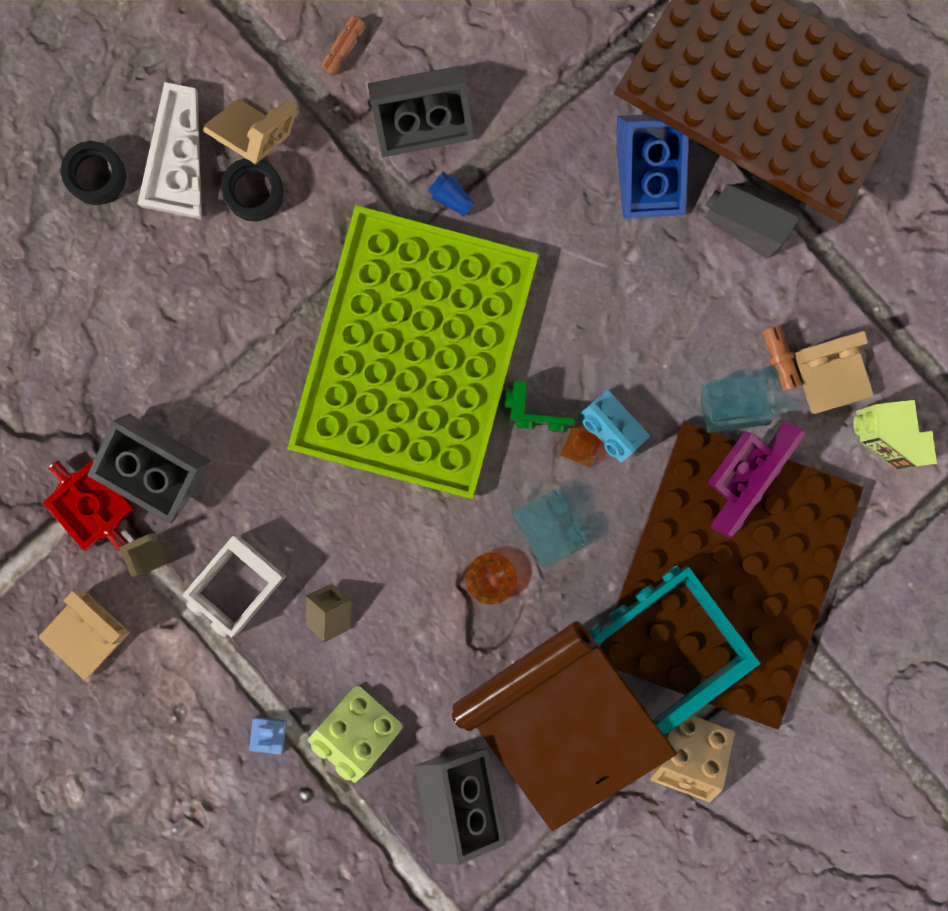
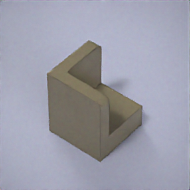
[119,534,170,577]
[305,583,351,642]

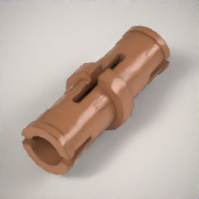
[761,325,803,392]

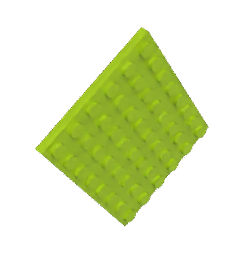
[287,205,539,500]

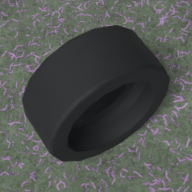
[60,140,126,206]
[221,158,284,222]

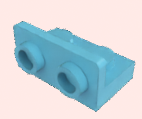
[578,389,650,463]

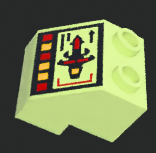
[854,400,937,469]

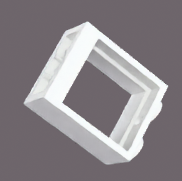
[182,535,287,638]

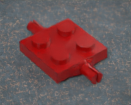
[42,460,136,551]

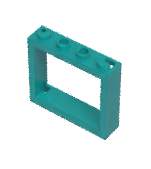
[588,565,761,735]

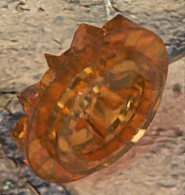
[466,553,517,604]

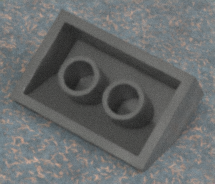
[368,65,474,157]
[87,414,211,524]
[415,748,505,865]

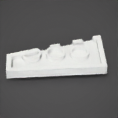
[137,82,202,219]

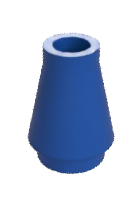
[428,171,475,217]

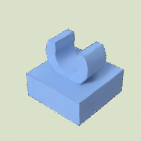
[249,717,287,755]

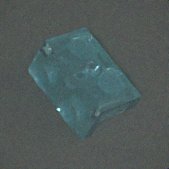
[700,376,773,433]
[513,489,585,568]

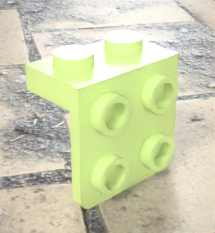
[307,686,402,783]

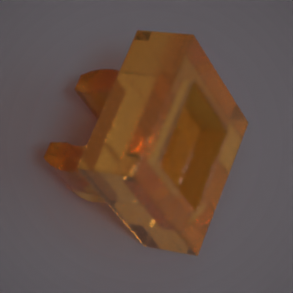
[560,426,601,468]

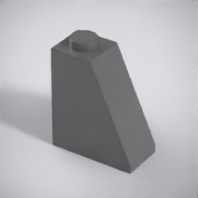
[704,184,807,259]

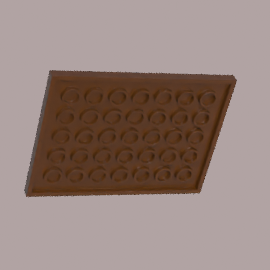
[614,0,918,223]
[600,421,864,730]

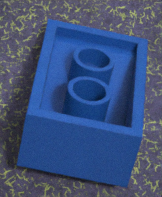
[616,114,689,219]

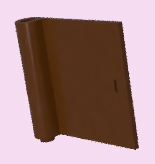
[452,621,677,832]

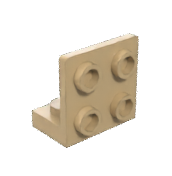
[203,99,298,164]
[794,331,873,414]
[39,589,130,680]
[649,715,735,803]

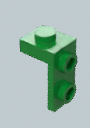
[505,381,575,432]

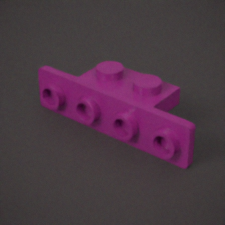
[708,423,806,538]

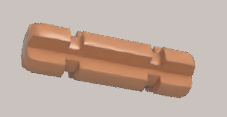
[322,16,365,75]

